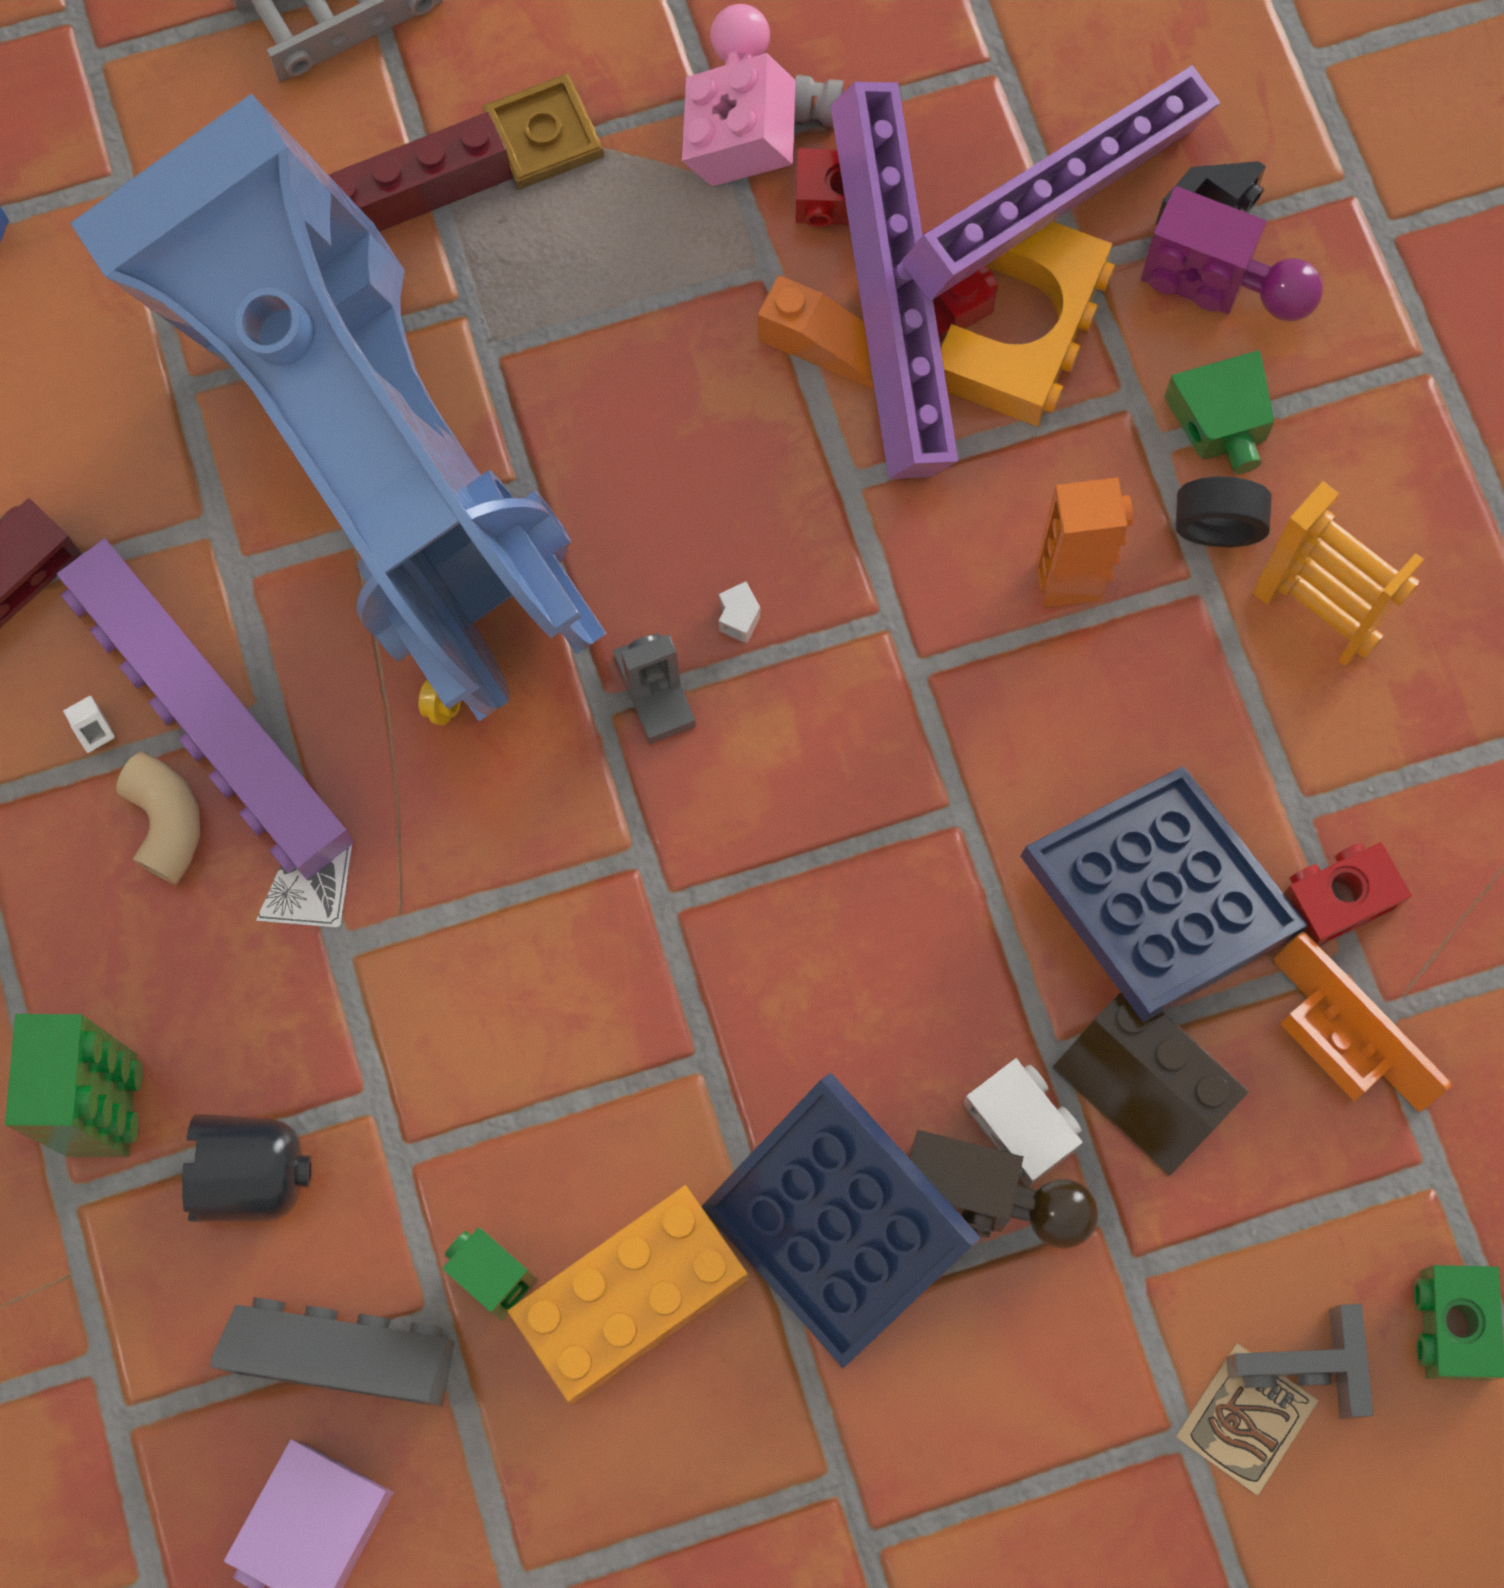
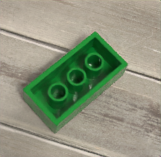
[5,1014,143,1157]

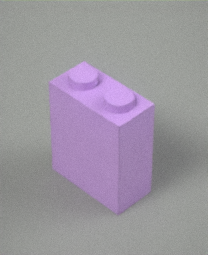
[224,1439,394,1588]

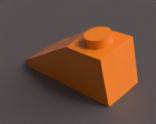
[758,275,875,390]

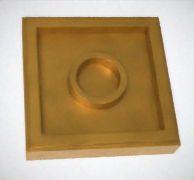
[482,73,604,190]

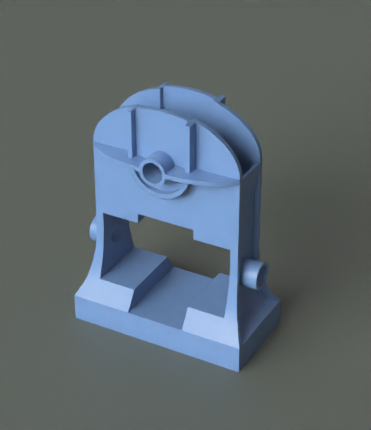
[70,93,606,721]

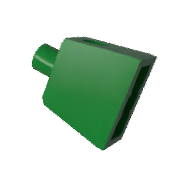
[1164,350,1274,474]

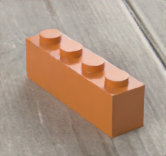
[1036,477,1133,608]

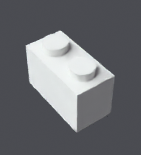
[963,1058,1083,1187]

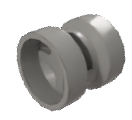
[794,74,844,128]

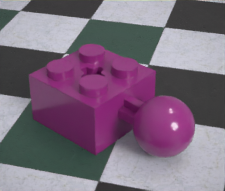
[1140,186,1323,321]

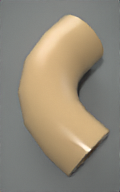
[116,751,201,886]

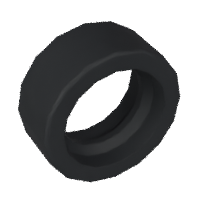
[1175,476,1272,548]

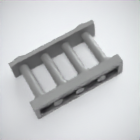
[232,0,443,82]

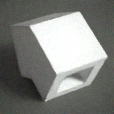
[718,581,760,644]
[63,695,115,753]

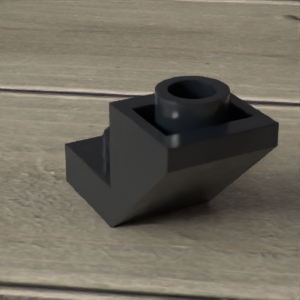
[1156,161,1266,225]

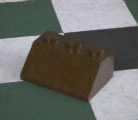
[1052,992,1249,1176]

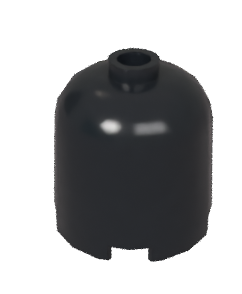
[182,1114,312,1222]

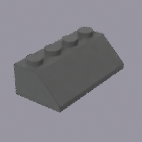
[210,1297,455,1407]

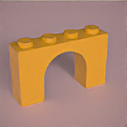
[941,222,1115,427]

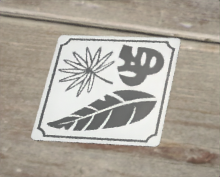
[256,845,352,928]

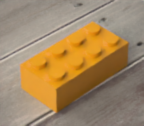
[507,1185,748,1405]

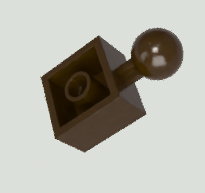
[909,1130,1098,1249]

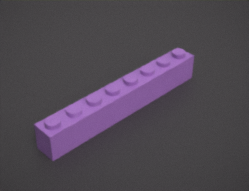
[901,65,1220,301]
[830,82,958,479]
[57,538,355,880]

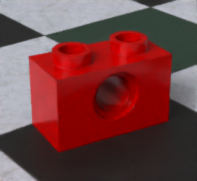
[795,148,849,228]
[1283,842,1412,947]

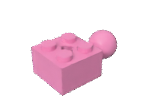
[682,4,796,187]

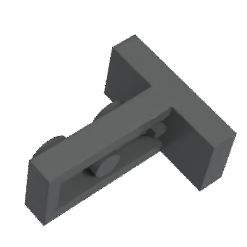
[613,633,696,744]
[1226,1304,1373,1419]

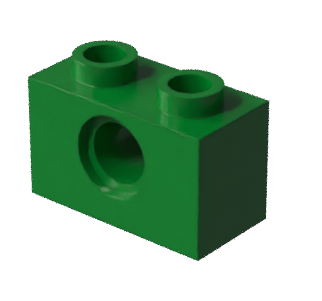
[442,1227,538,1321]
[1414,1265,1504,1381]

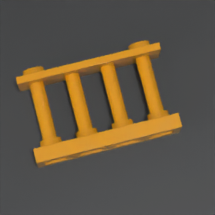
[1252,481,1424,667]

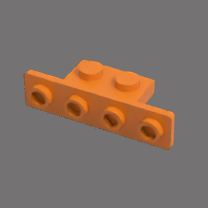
[1273,932,1451,1112]

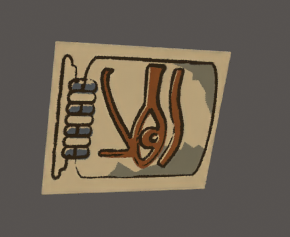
[1176,1343,1319,1496]

